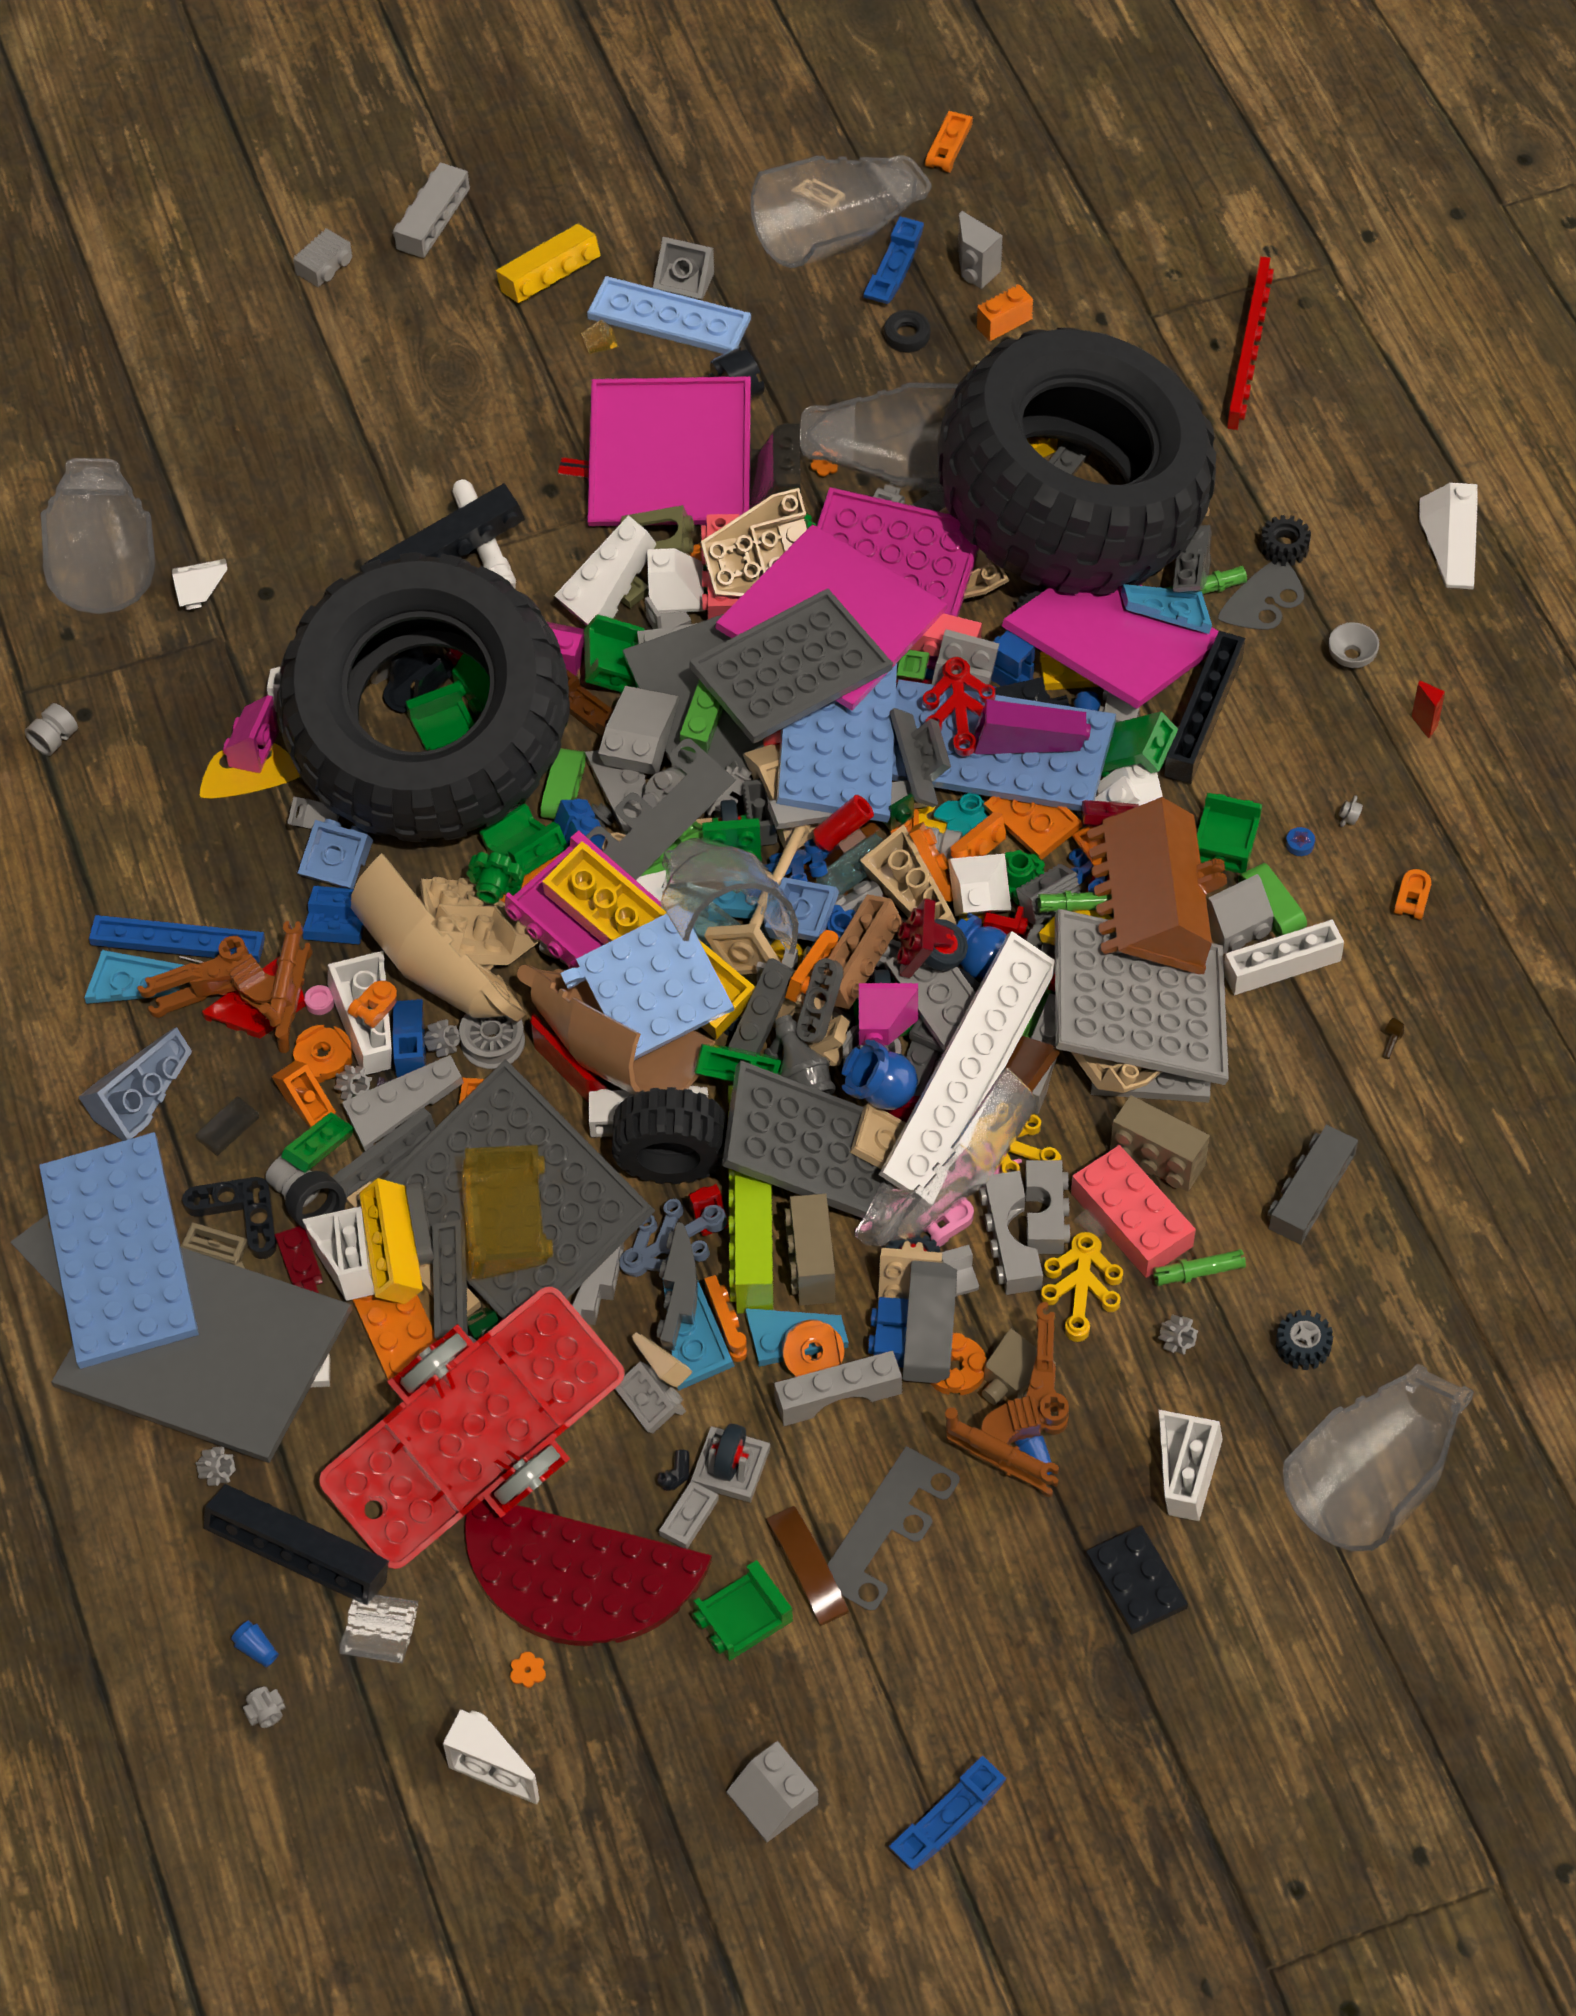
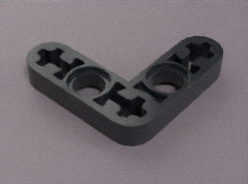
[182,1177,277,1259]

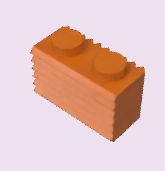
[977,284,1033,341]

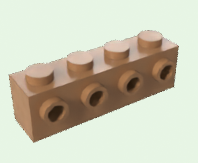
[819,894,902,1009]

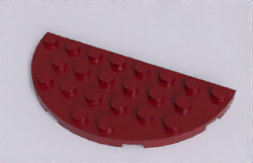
[466,1499,712,1646]

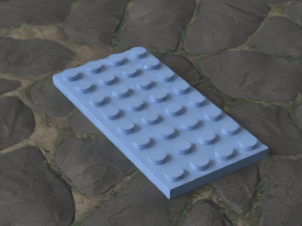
[776,664,897,822]
[892,680,1116,811]
[39,1132,199,1369]

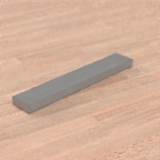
[768,780,927,830]

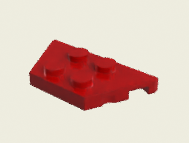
[202,956,306,1039]

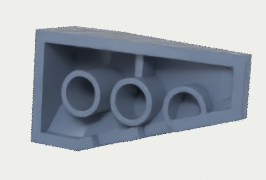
[79,1027,192,1141]

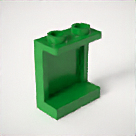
[584,614,645,692]
[405,682,475,751]
[1102,711,1178,778]
[1197,793,1262,874]
[480,804,568,875]
[692,1560,793,1661]

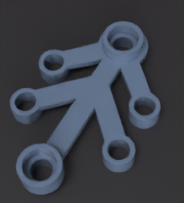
[619,1199,728,1277]

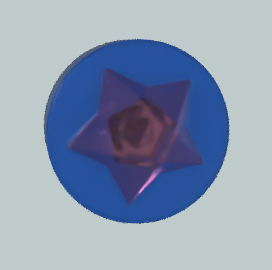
[1286,827,1315,856]

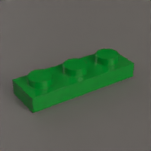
[281,1112,354,1173]

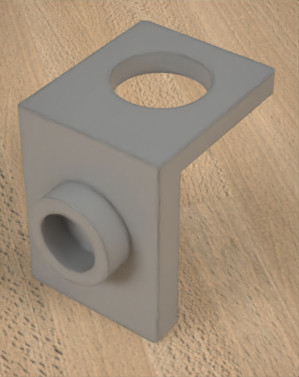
[645,597,691,629]
[288,797,339,829]

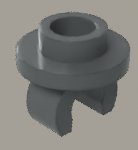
[591,803,614,829]

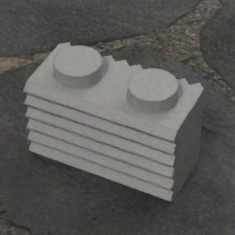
[293,228,352,287]

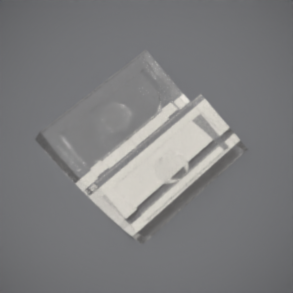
[340,1595,418,1663]

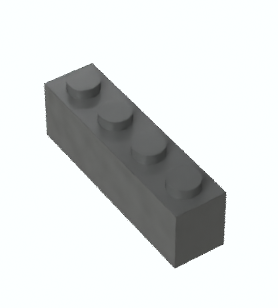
[1267,1124,1358,1245]

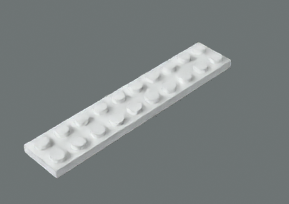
[879,932,1055,1207]

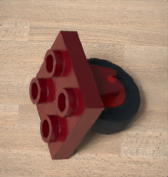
[897,898,968,978]

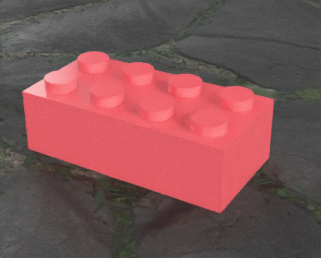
[1071,1145,1196,1278]

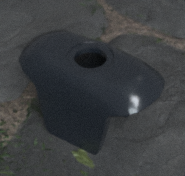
[383,647,454,712]

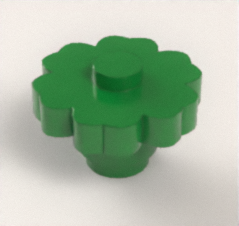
[1005,850,1045,905]
[466,852,525,904]

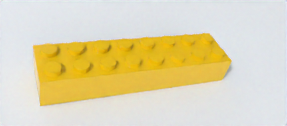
[542,841,755,1040]

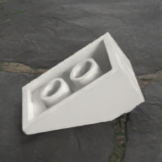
[443,1709,540,1804]

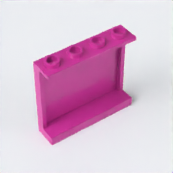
[505,830,662,981]

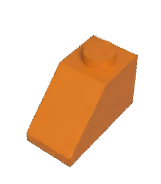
[271,1060,336,1128]

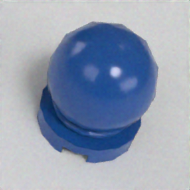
[957,912,1007,982]
[842,1039,918,1110]

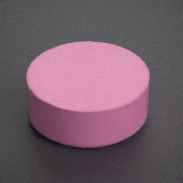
[304,985,334,1015]

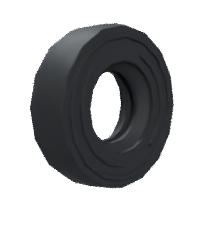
[884,310,931,353]

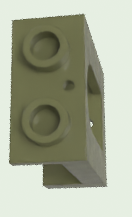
[621,505,694,556]

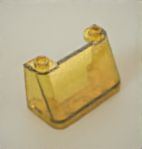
[461,1145,553,1280]

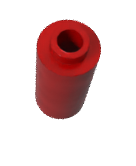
[813,795,874,851]

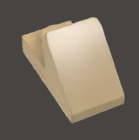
[802,1015,850,1066]

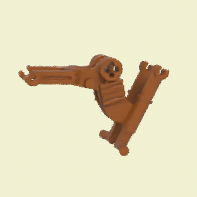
[137,921,313,1053]
[945,1302,1069,1497]

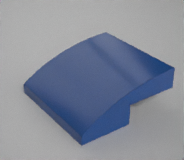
[303,886,364,944]

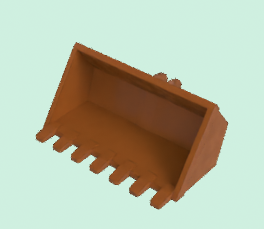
[1087,797,1227,974]

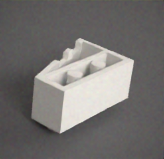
[302,1206,375,1301]
[1159,1410,1223,1521]

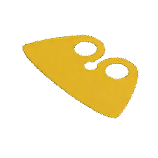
[199,743,300,799]

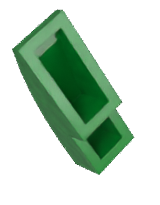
[694,1044,781,1082]

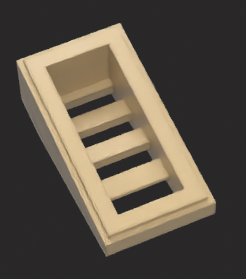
[632,1333,692,1388]

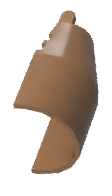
[517,965,715,1095]

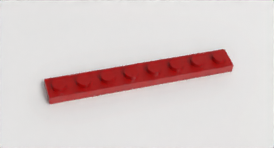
[1227,256,1274,430]

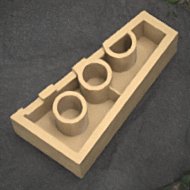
[860,824,957,925]

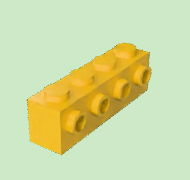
[496,224,601,303]
[359,1178,423,1304]

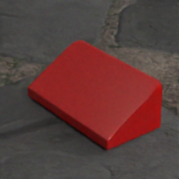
[1411,681,1445,738]

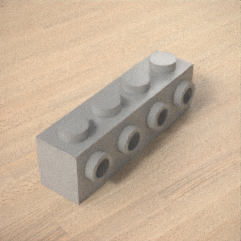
[393,162,470,258]

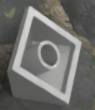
[653,237,714,299]

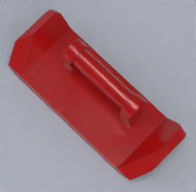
[531,1014,607,1102]

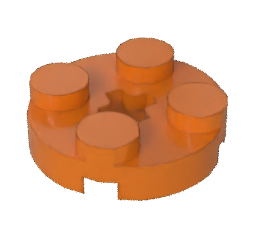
[293,1025,353,1083]
[782,1319,844,1377]
[930,1333,987,1395]

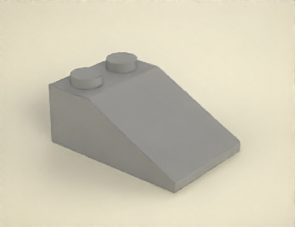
[598,686,679,775]

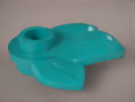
[934,793,988,837]

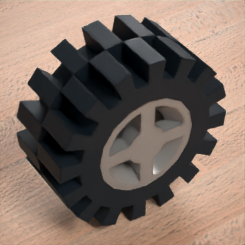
[1276,1310,1333,1370]

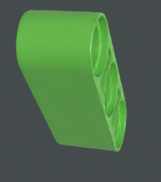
[541,748,586,819]
[1238,863,1307,937]

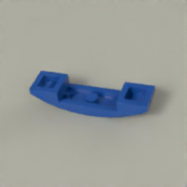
[863,216,924,304]
[889,1756,1006,1871]

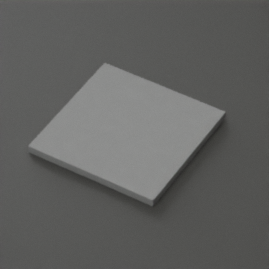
[1055,909,1229,1085]

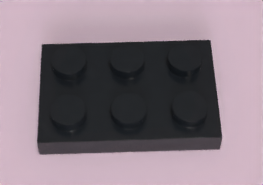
[1086,1525,1188,1635]

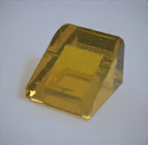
[581,319,618,354]

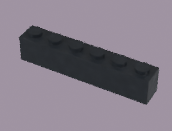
[364,483,525,564]
[1164,630,1245,784]
[204,1484,389,1606]

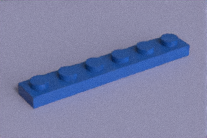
[89,915,265,962]

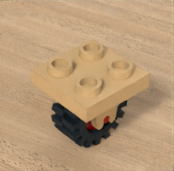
[878,1232,943,1302]

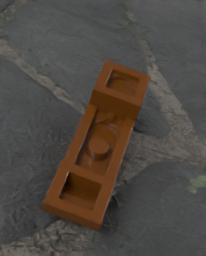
[566,669,615,736]
[766,1506,849,1626]

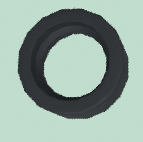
[285,1171,346,1230]

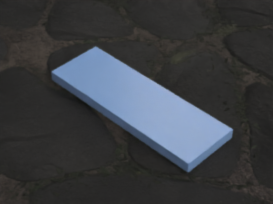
[587,276,751,354]

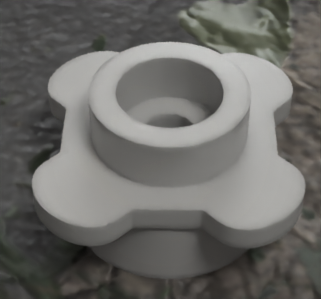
[1338,795,1363,827]

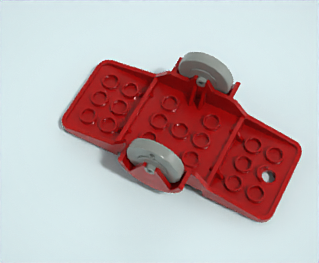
[319,1287,625,1570]

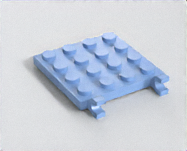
[560,907,735,1060]

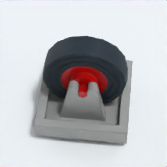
[691,1423,770,1503]

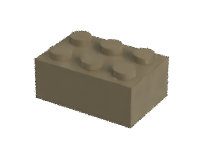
[1110,1095,1210,1192]
[785,1194,835,1306]

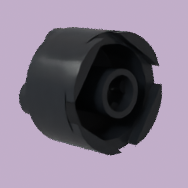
[707,347,765,400]

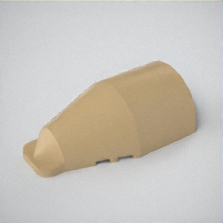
[351,853,527,1022]

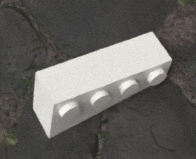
[554,515,657,626]
[327,951,392,1075]

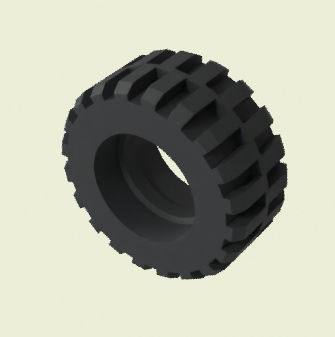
[612,1087,727,1184]

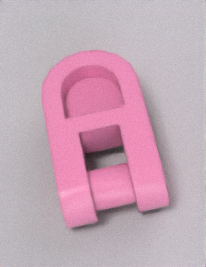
[918,1198,974,1247]

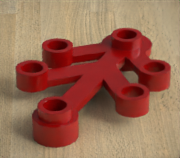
[923,657,996,756]

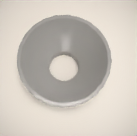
[1329,623,1379,668]

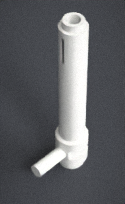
[452,480,516,589]

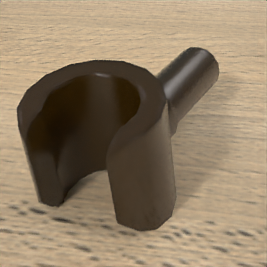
[1383,1018,1404,1060]

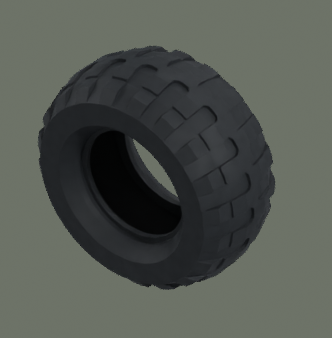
[938,327,1216,595]
[276,553,570,842]

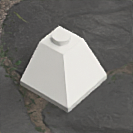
[647,548,704,613]
[172,559,227,609]
[948,854,1011,916]

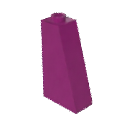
[974,699,1091,754]

